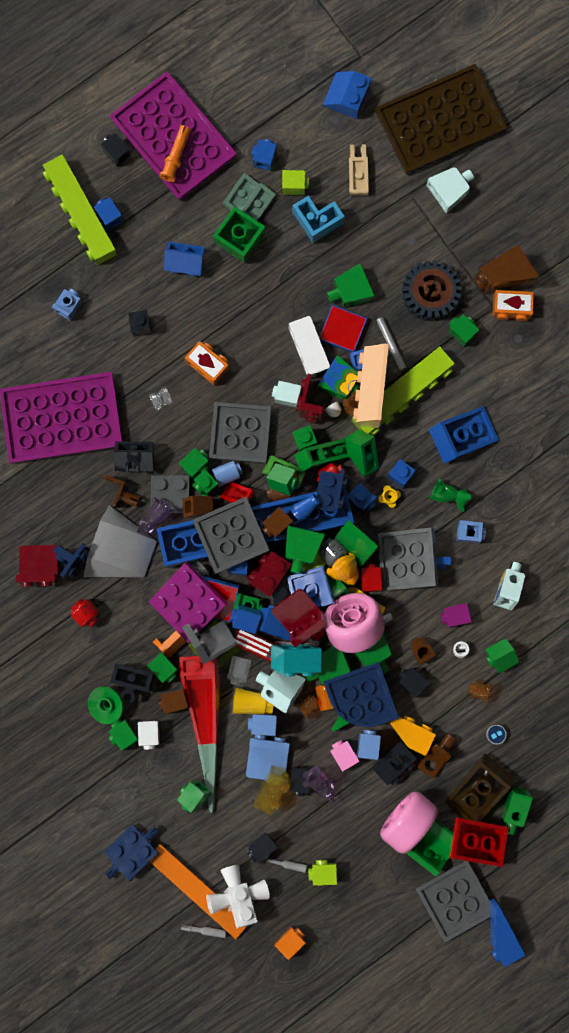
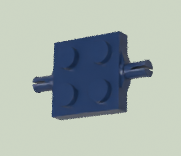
[104,824,160,881]

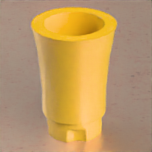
[232,687,274,715]

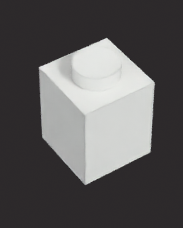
[138,721,160,750]

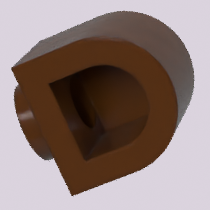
[411,637,436,664]

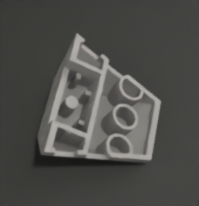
[84,505,157,578]

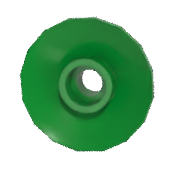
[88,686,123,724]

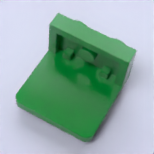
[406,819,454,877]

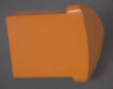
[153,631,186,658]
[315,685,334,711]

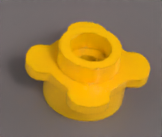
[378,486,401,508]

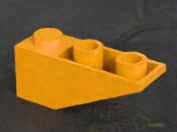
[388,712,436,756]

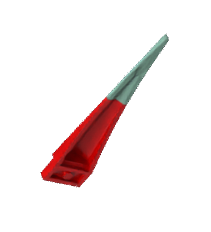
[179,656,220,813]

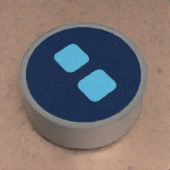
[486,725,506,744]

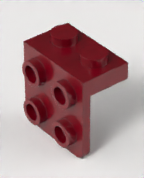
[296,373,323,424]
[16,545,58,587]
[247,551,291,597]
[272,589,326,647]

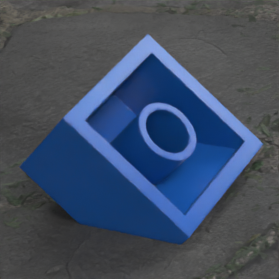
[323,71,371,119]

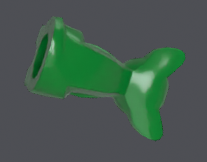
[429,478,472,512]

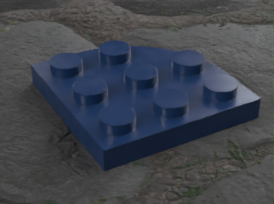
[323,662,399,727]

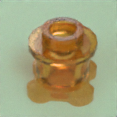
[343,392,359,416]
[468,680,492,703]
[296,695,320,720]

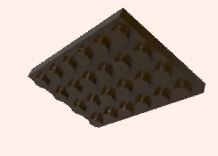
[375,64,507,175]

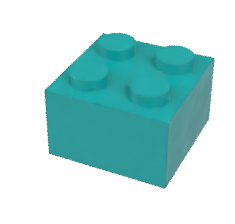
[271,644,321,677]

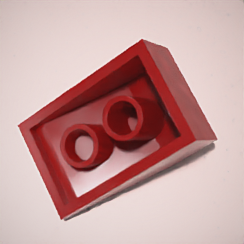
[450,818,508,867]

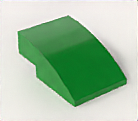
[334,520,378,570]

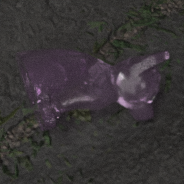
[136,497,174,537]
[303,766,336,803]

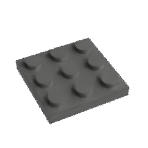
[209,402,271,464]
[193,497,269,574]
[378,527,438,591]
[415,861,490,943]

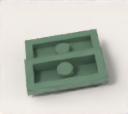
[222,173,275,221]

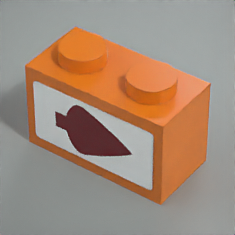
[492,290,534,321]
[185,341,229,386]

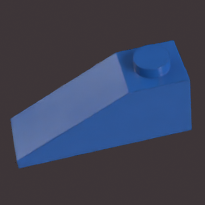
[490,899,525,967]

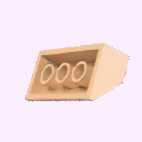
[353,344,389,428]

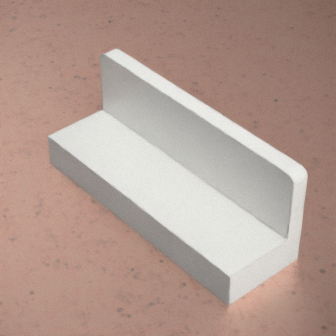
[288,316,330,378]

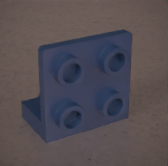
[314,469,348,513]

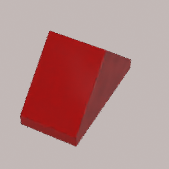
[220,482,255,504]

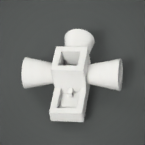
[206,865,269,929]

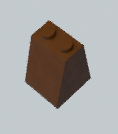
[475,245,539,294]

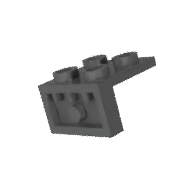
[182,621,237,664]

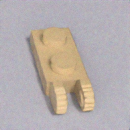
[349,144,368,196]

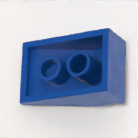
[429,406,499,464]

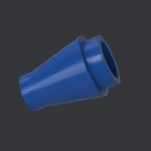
[291,494,321,521]

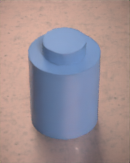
[212,461,242,487]

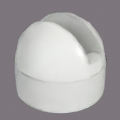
[325,401,341,417]
[453,642,469,658]

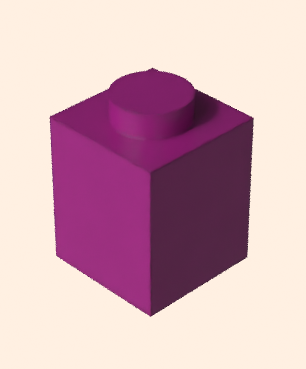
[440,603,471,628]

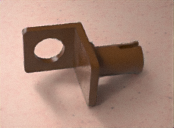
[102,474,140,507]
[417,734,456,779]

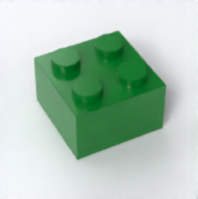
[213,206,266,263]

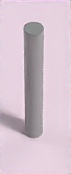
[376,317,407,371]

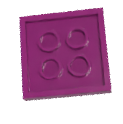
[149,562,228,643]

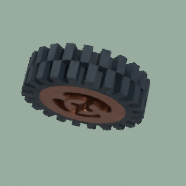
[402,260,462,321]

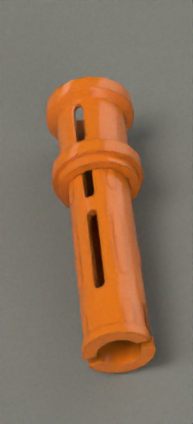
[159,125,191,182]

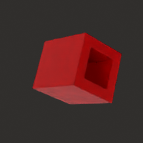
[360,564,382,593]

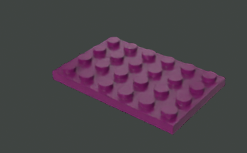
[109,71,237,201]
[0,372,122,464]

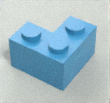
[292,196,345,243]

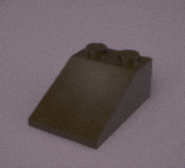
[444,753,515,822]

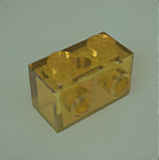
[253,766,291,815]

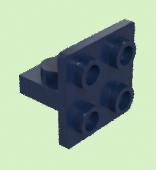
[53,543,90,581]

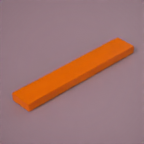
[150,844,247,939]

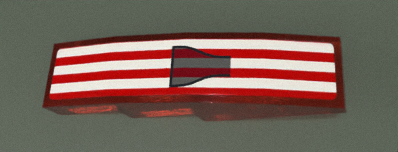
[234,629,303,677]

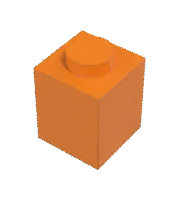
[274,926,305,960]

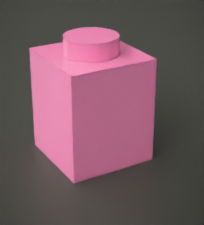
[330,739,359,772]

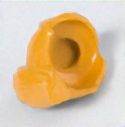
[326,553,359,585]

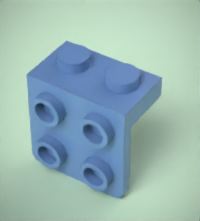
[246,735,289,782]

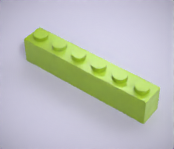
[42,154,117,265]
[351,347,455,436]

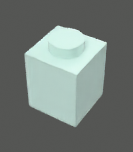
[272,381,301,408]

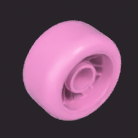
[324,593,385,653]
[380,791,438,854]

